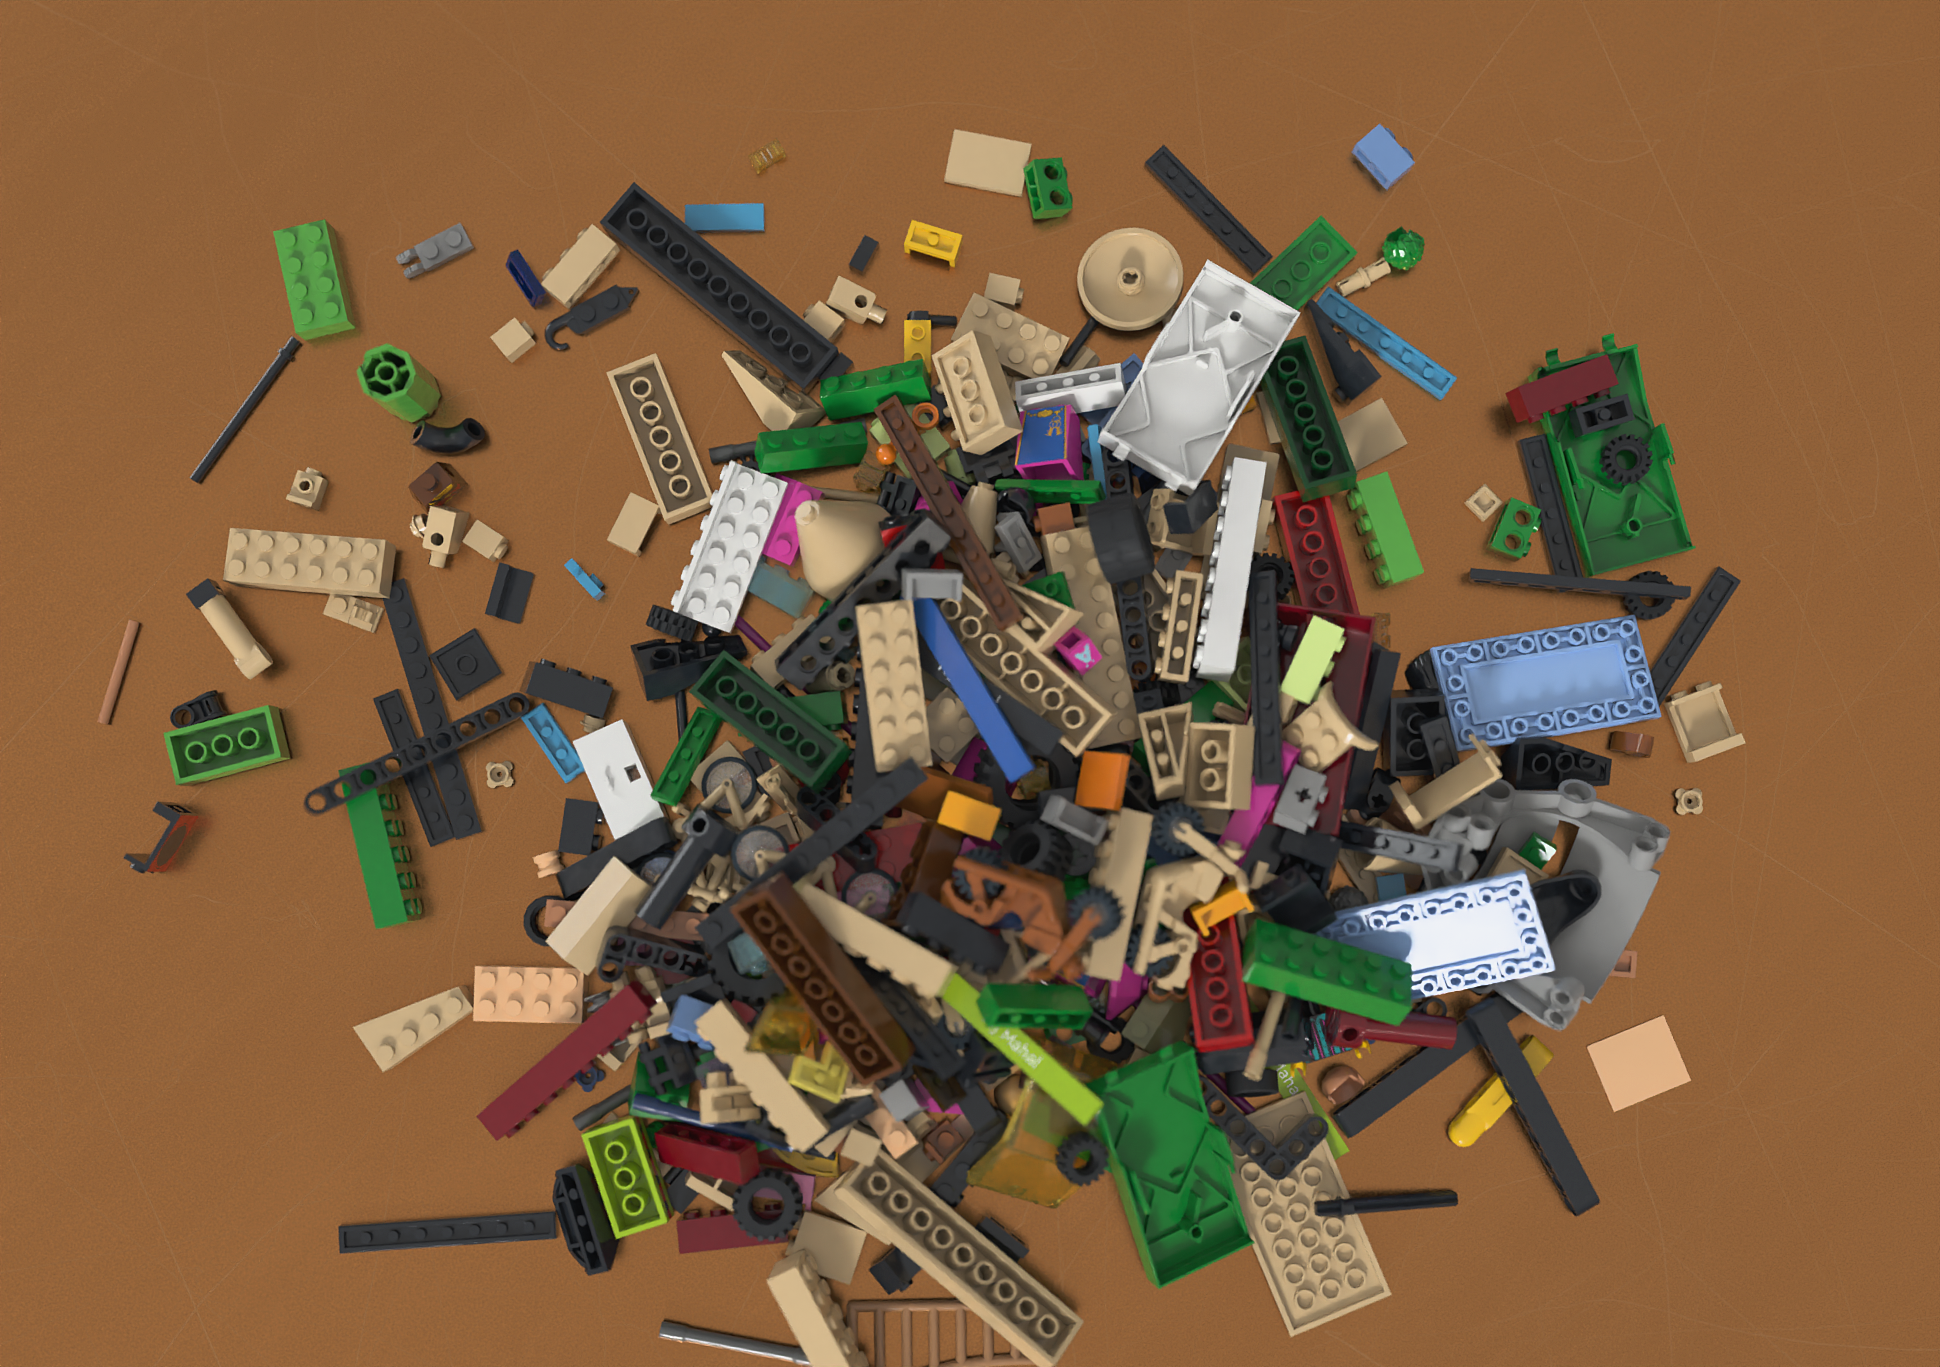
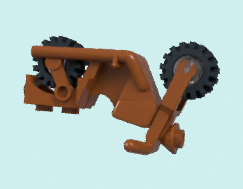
[941,846,1125,982]

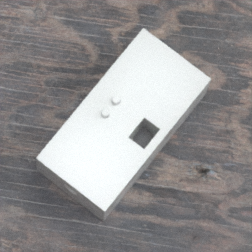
[573,719,669,840]

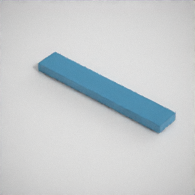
[1316,286,1457,400]

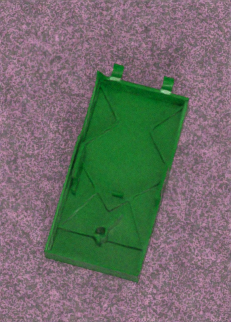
[1528,333,1696,578]
[1084,1040,1254,1289]

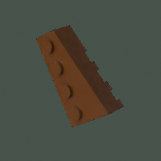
[880,821,964,937]

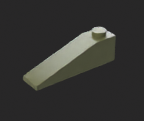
[1121,980,1191,1054]

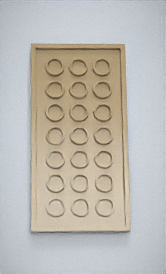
[1217,1090,1392,1337]

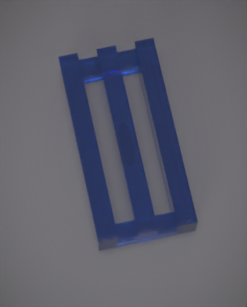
[505,249,546,308]

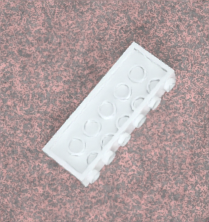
[671,460,789,633]

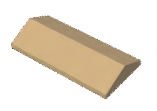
[546,856,652,976]

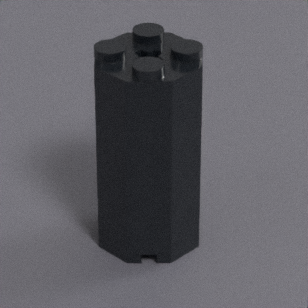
[1189,1006,1315,1075]

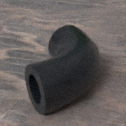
[410,418,485,454]

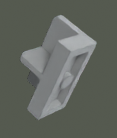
[994,512,1042,572]

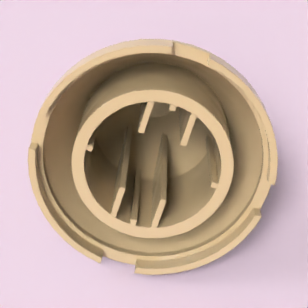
[795,500,891,601]

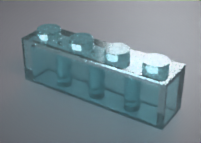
[747,555,816,619]

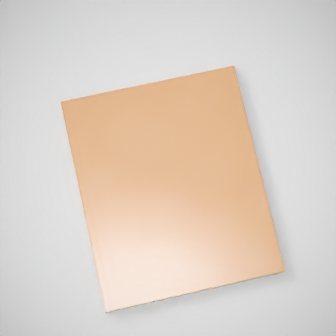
[1586,1015,1691,1112]

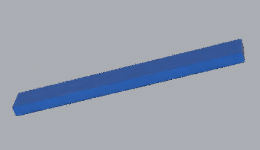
[899,596,1036,782]

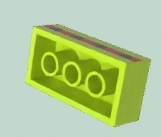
[582,1115,674,1239]

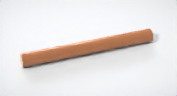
[97,620,139,725]

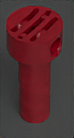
[1324,1006,1457,1049]

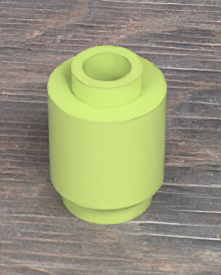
[944,449,976,485]

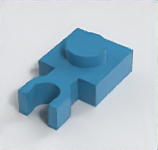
[564,558,605,601]

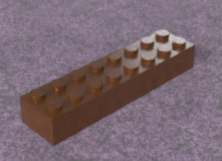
[730,872,916,1086]

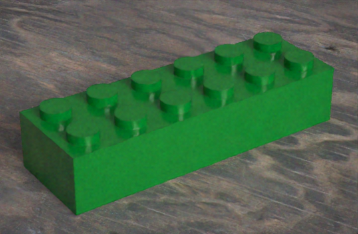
[338,762,422,929]
[1242,918,1412,1026]

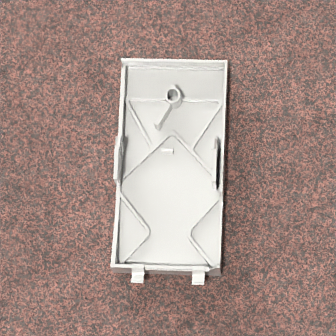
[1098,259,1300,496]

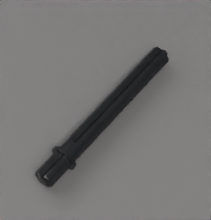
[1314,1191,1458,1219]

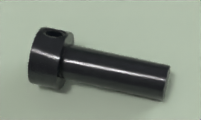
[634,804,740,930]

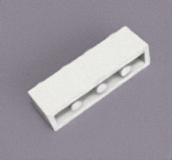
[1015,363,1127,413]

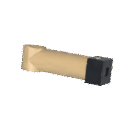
[186,578,273,680]

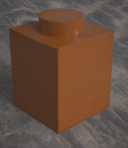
[1032,502,1075,537]

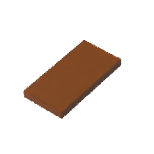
[895,766,993,821]

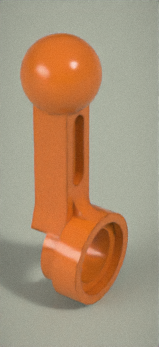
[876,403,939,465]

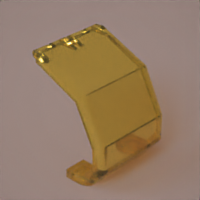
[966,1036,1119,1209]

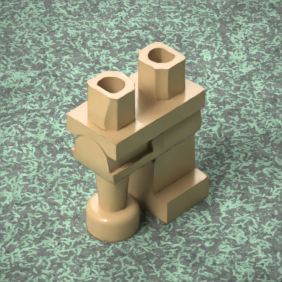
[609,965,673,1044]

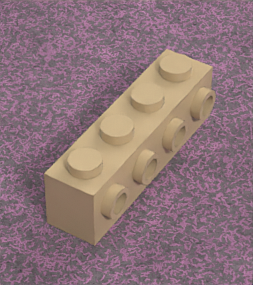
[1154,570,1204,685]

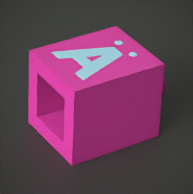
[1054,626,1103,676]

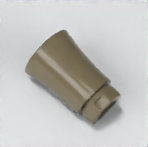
[805,661,855,694]

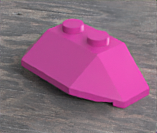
[1106,918,1152,1020]

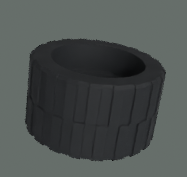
[1087,492,1155,584]

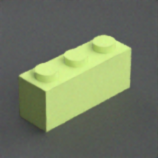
[1281,616,1346,706]

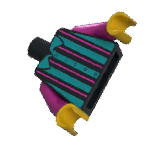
[1290,999,1371,1077]

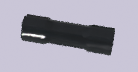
[805,1093,878,1151]

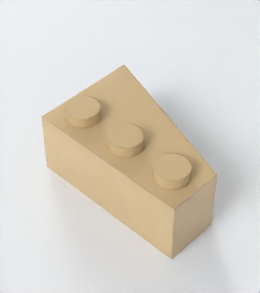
[1003,579,1084,655]

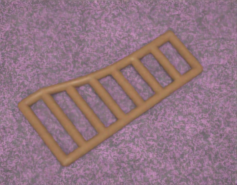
[847,1299,1036,1367]

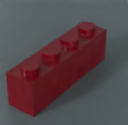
[1505,354,1619,424]
[655,1121,760,1185]
[676,1202,790,1254]

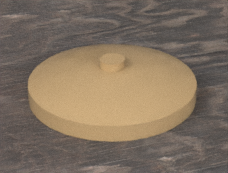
[1077,228,1184,331]

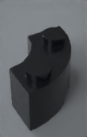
[868,1246,923,1295]

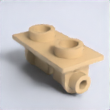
[756,764,800,816]

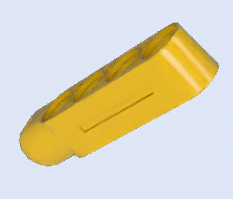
[1448,1035,1554,1147]

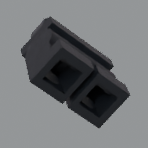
[959,1031,1015,1088]

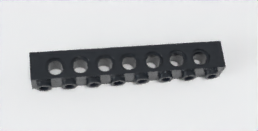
[774,508,951,690]

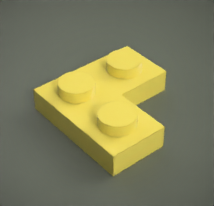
[788,1040,849,1103]

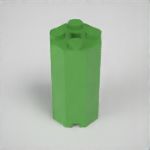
[357,343,441,423]

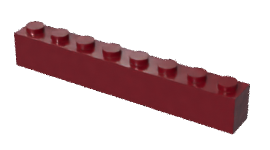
[476,978,658,1141]

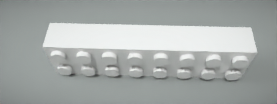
[1193,457,1267,683]

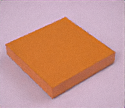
[1074,751,1130,811]

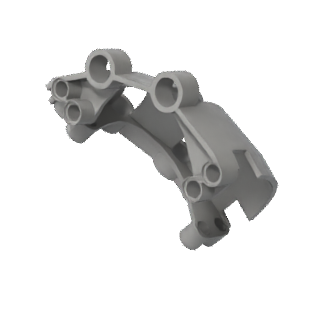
[1421,779,1670,1030]

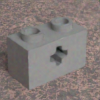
[1273,764,1329,834]

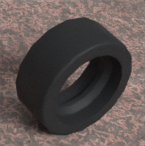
[523,895,565,946]
[1226,1069,1279,1098]

